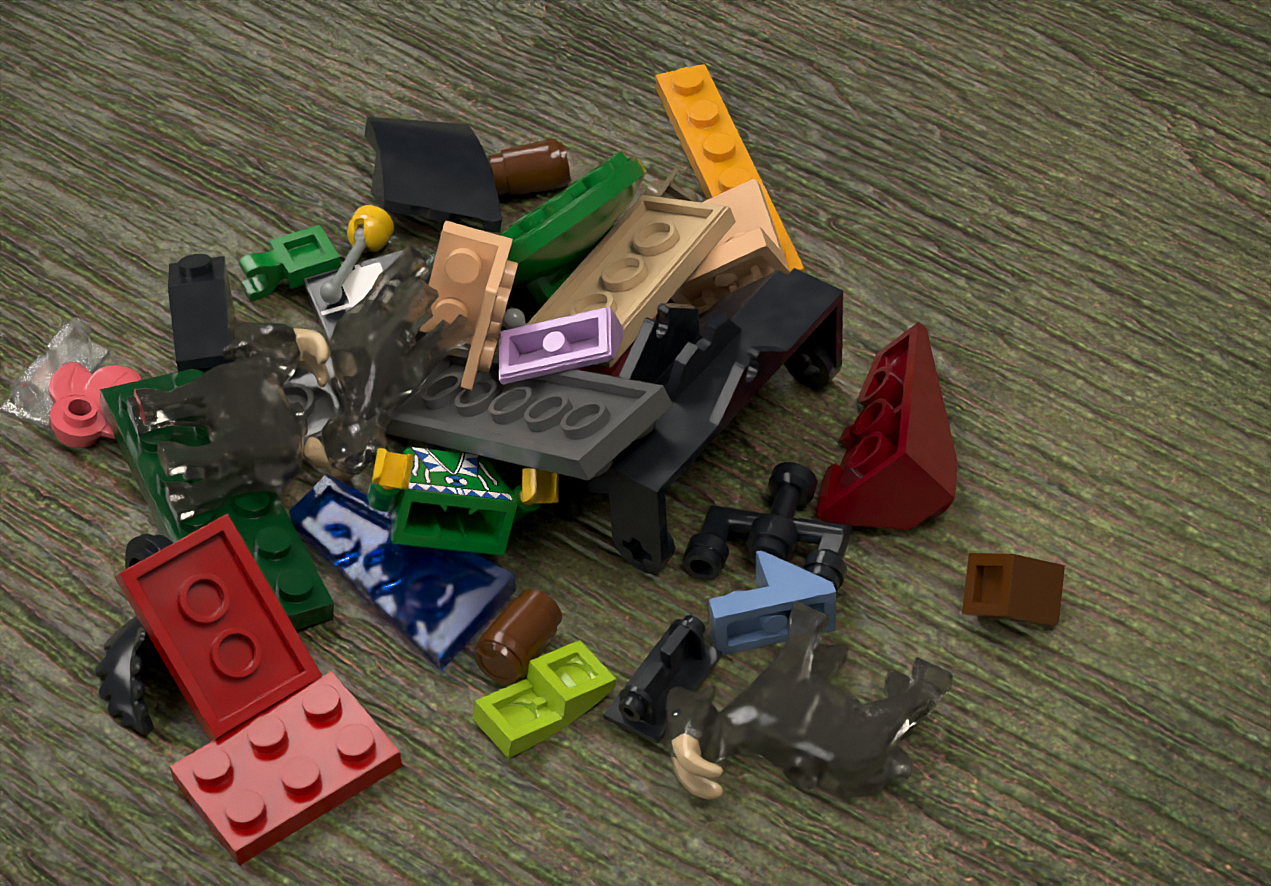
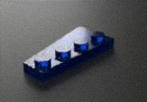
[289,474,517,671]

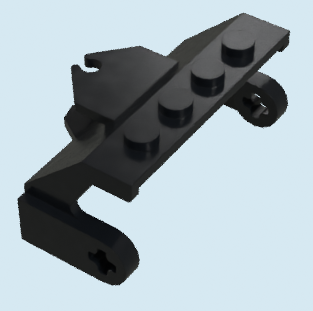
[553,268,843,573]

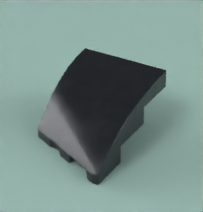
[364,117,502,232]

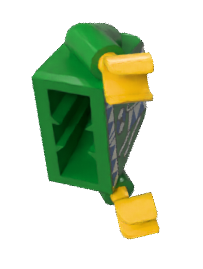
[367,445,559,555]

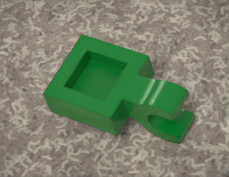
[238,224,341,300]

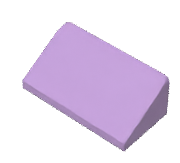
[499,306,623,384]

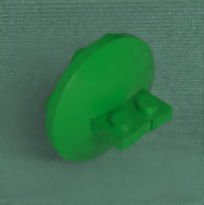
[499,150,647,308]

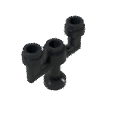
[684,462,853,593]

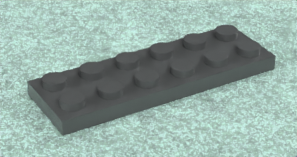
[369,347,673,481]

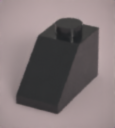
[168,254,235,372]

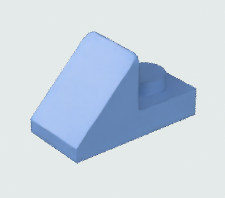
[708,551,836,655]

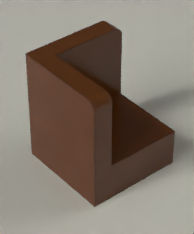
[962,553,1065,626]

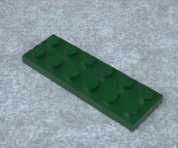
[100,367,334,630]

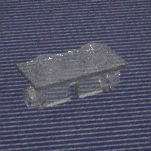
[0,317,110,429]

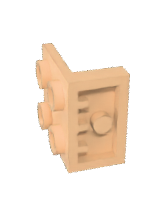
[671,179,790,314]
[418,221,518,390]

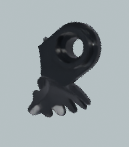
[95,534,173,735]

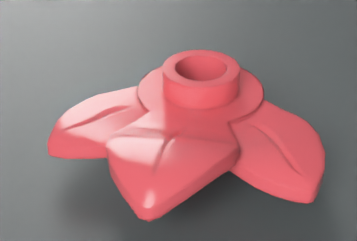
[48,362,141,448]

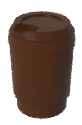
[489,138,571,197]
[475,589,562,685]

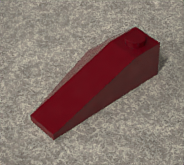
[817,322,958,530]

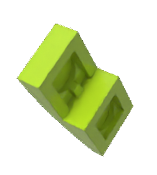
[472,640,617,759]

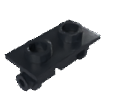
[603,615,723,744]

